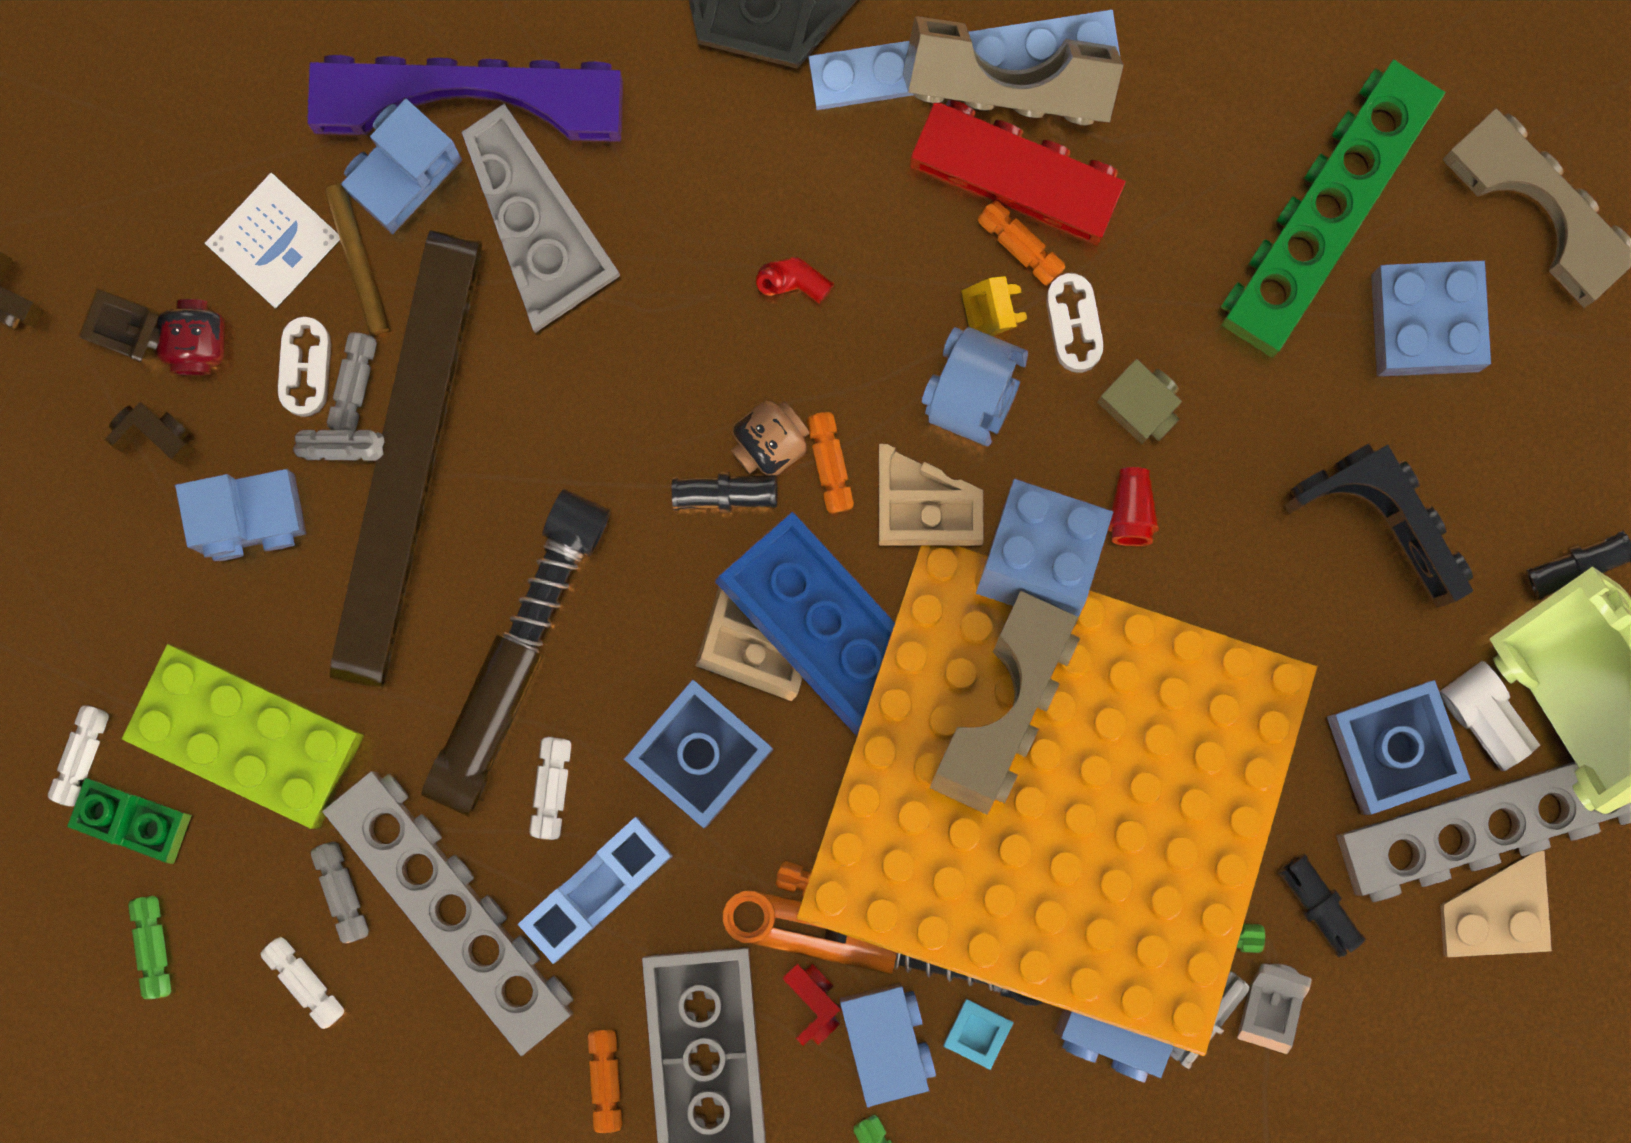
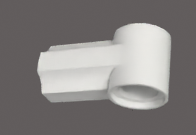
[1439,661,1540,771]

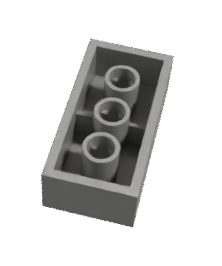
[642,947,766,1143]

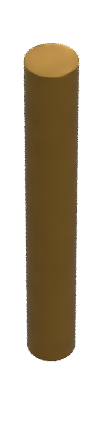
[324,183,390,336]

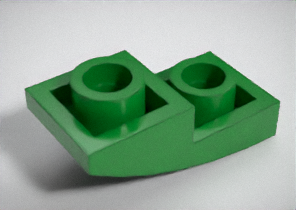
[67,778,192,864]

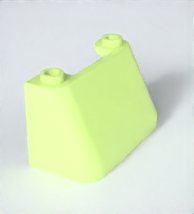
[1489,567,1631,814]

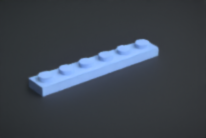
[809,10,1120,110]

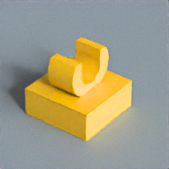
[961,276,1027,336]

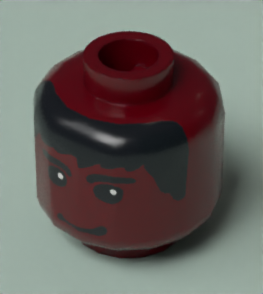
[157,299,225,376]

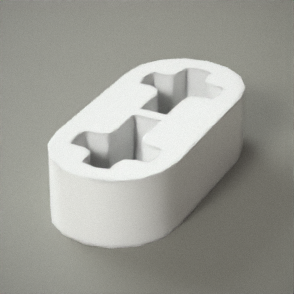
[1046,273,1103,373]
[278,317,331,417]

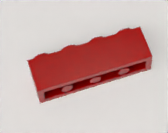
[909,100,1126,246]

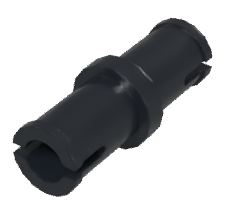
[672,472,778,513]
[1526,530,1631,600]
[1278,853,1366,958]

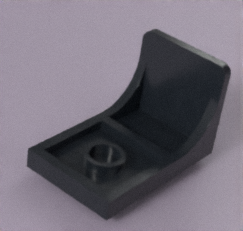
[1284,443,1473,608]

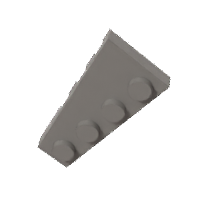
[462,104,620,333]

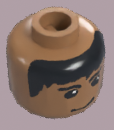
[731,401,810,476]

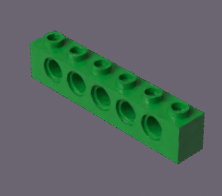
[1220,59,1446,358]

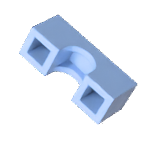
[518,817,673,963]

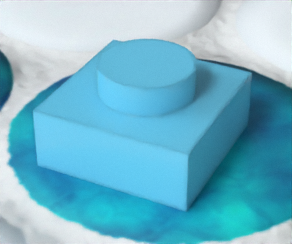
[943,998,1014,1070]

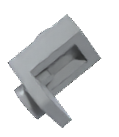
[1237,964,1312,1054]

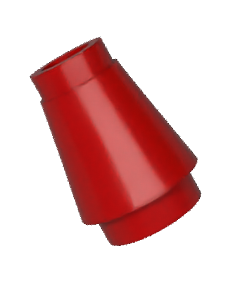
[1108,467,1159,546]

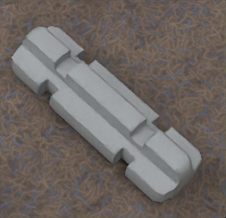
[327,332,377,433]
[293,430,385,460]
[311,842,369,943]

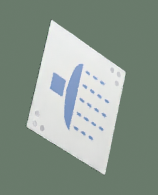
[205,173,340,309]

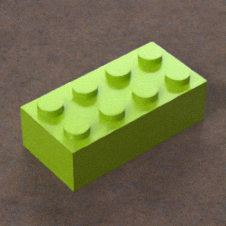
[122,644,364,829]

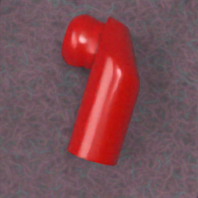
[755,257,835,304]

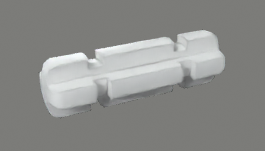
[48,705,109,806]
[529,737,572,840]
[260,937,344,1029]

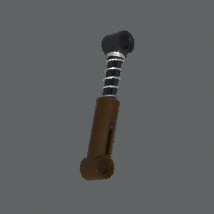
[421,489,611,817]

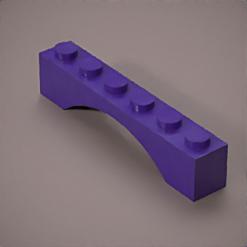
[307,55,623,141]

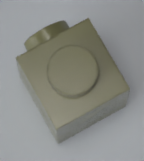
[1097,359,1182,444]

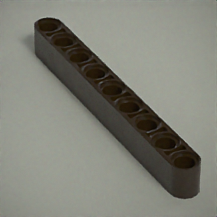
[330,230,482,689]

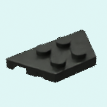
[689,0,857,69]

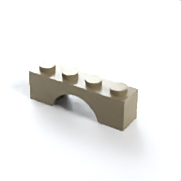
[903,16,1124,125]
[1443,108,1631,308]
[930,591,1080,815]

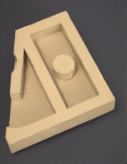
[879,444,984,546]
[695,586,802,701]
[1440,850,1552,957]

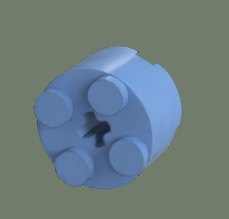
[922,327,1028,447]

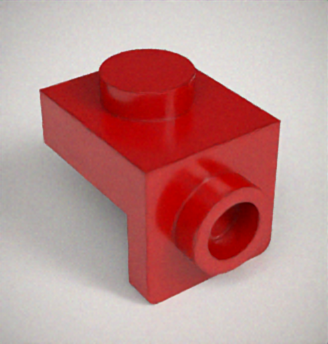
[782,962,841,1046]

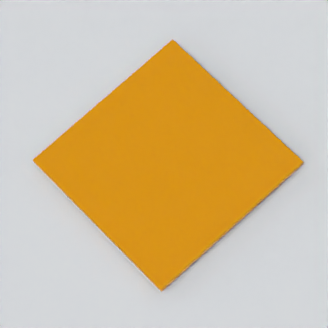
[796,545,1318,1056]

